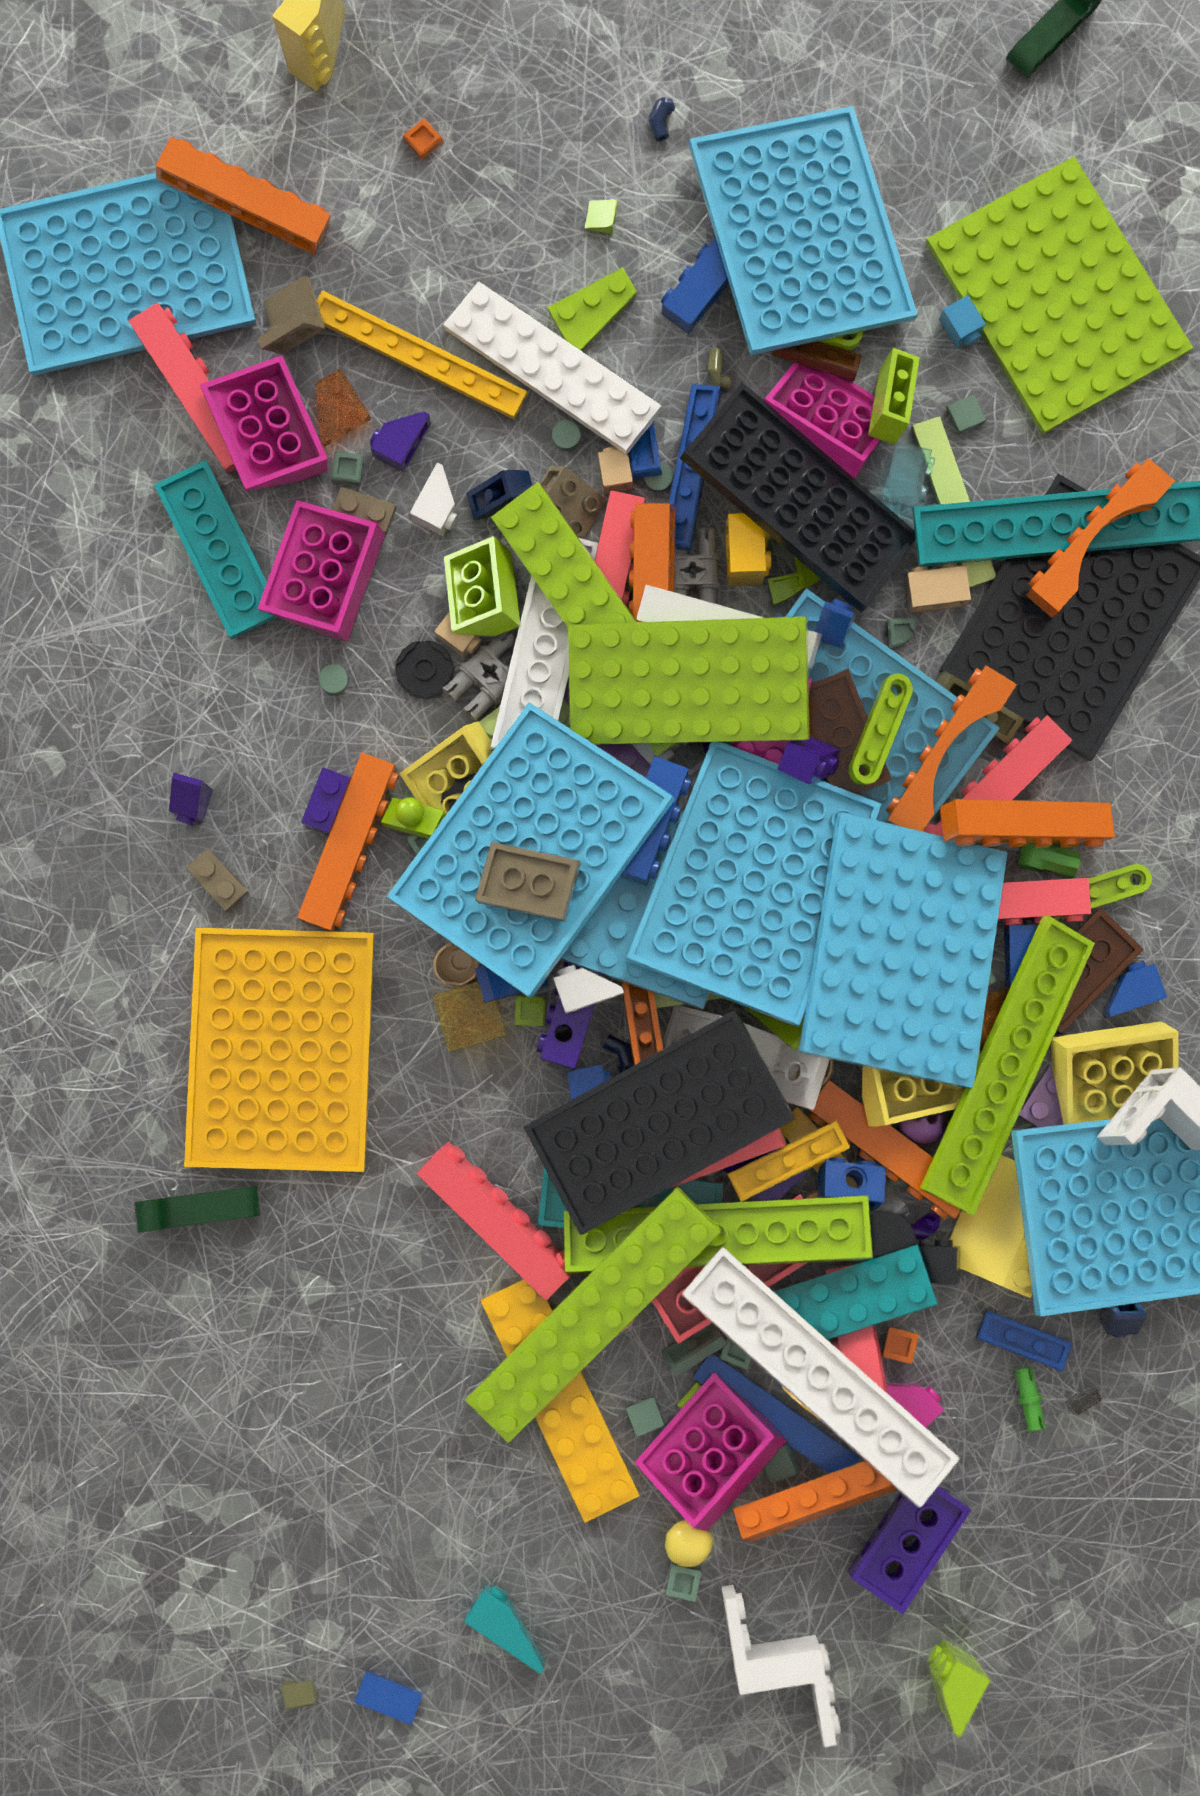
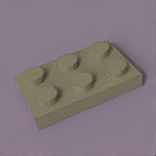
[475,842,581,922]

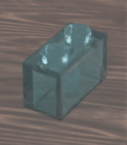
[881,442,935,508]

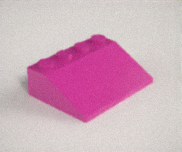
[200,355,328,491]
[764,362,882,479]
[258,500,385,642]
[634,1373,788,1531]

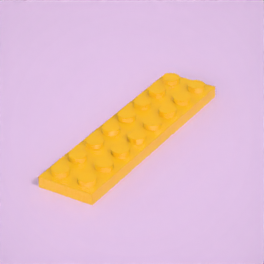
[480,1279,640,1523]

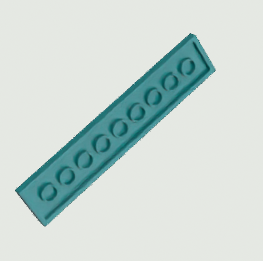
[912,481,1200,567]

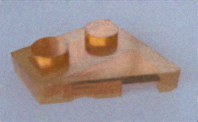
[316,368,371,447]

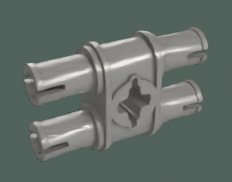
[674,528,721,604]
[442,631,516,722]

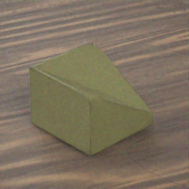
[281,1679,320,1710]

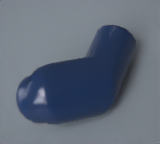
[648,97,675,142]
[603,1034,634,1073]

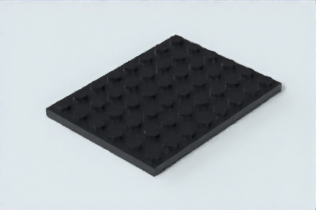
[938,474,1200,761]

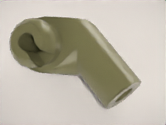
[708,348,731,391]

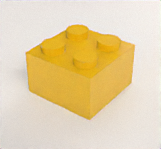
[725,513,771,586]

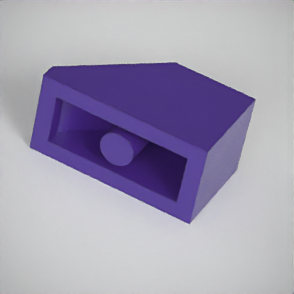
[370,411,431,473]
[169,773,213,825]

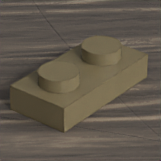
[332,487,396,535]
[186,848,249,912]

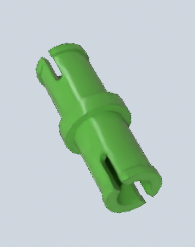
[1014,1367,1046,1432]

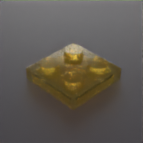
[433,982,507,1052]

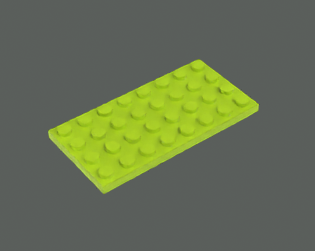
[568,616,809,744]

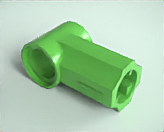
[1017,843,1081,878]

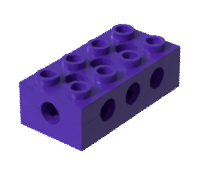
[536,961,604,1070]
[848,1485,971,1614]

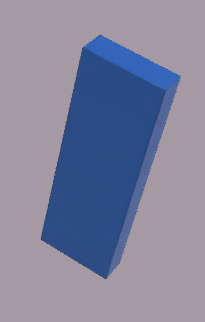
[976,1310,1073,1372]

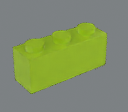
[868,348,920,445]

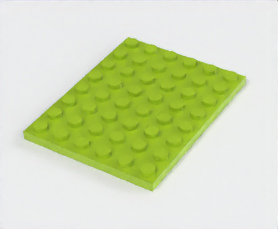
[925,156,1193,435]

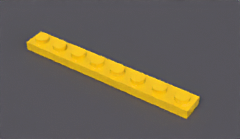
[317,290,528,420]

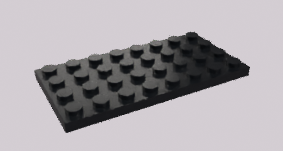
[680,382,916,613]
[524,1010,796,1236]

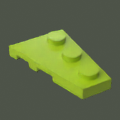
[547,268,637,351]

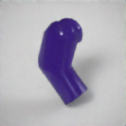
[910,1212,940,1240]

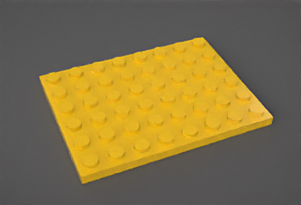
[184,928,375,1172]

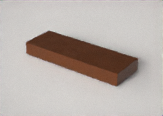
[772,341,862,381]

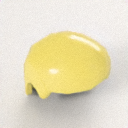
[664,1520,714,1567]

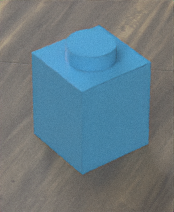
[939,295,986,348]

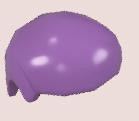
[898,1112,947,1145]

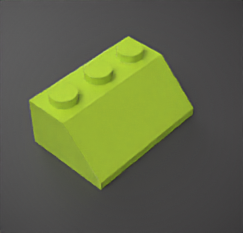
[444,536,521,636]
[928,1639,991,1737]

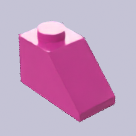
[886,1383,944,1428]

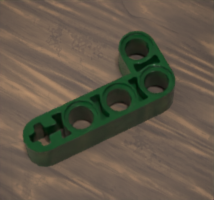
[1006,0,1102,78]
[134,1186,260,1233]

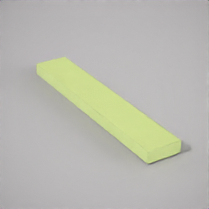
[911,416,996,588]

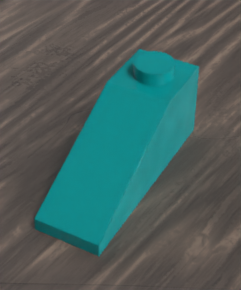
[464,1584,545,1674]

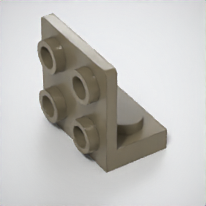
[258,276,326,354]
[540,466,607,539]

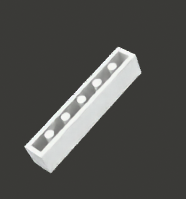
[636,585,822,669]

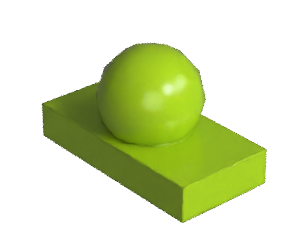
[381,797,446,839]

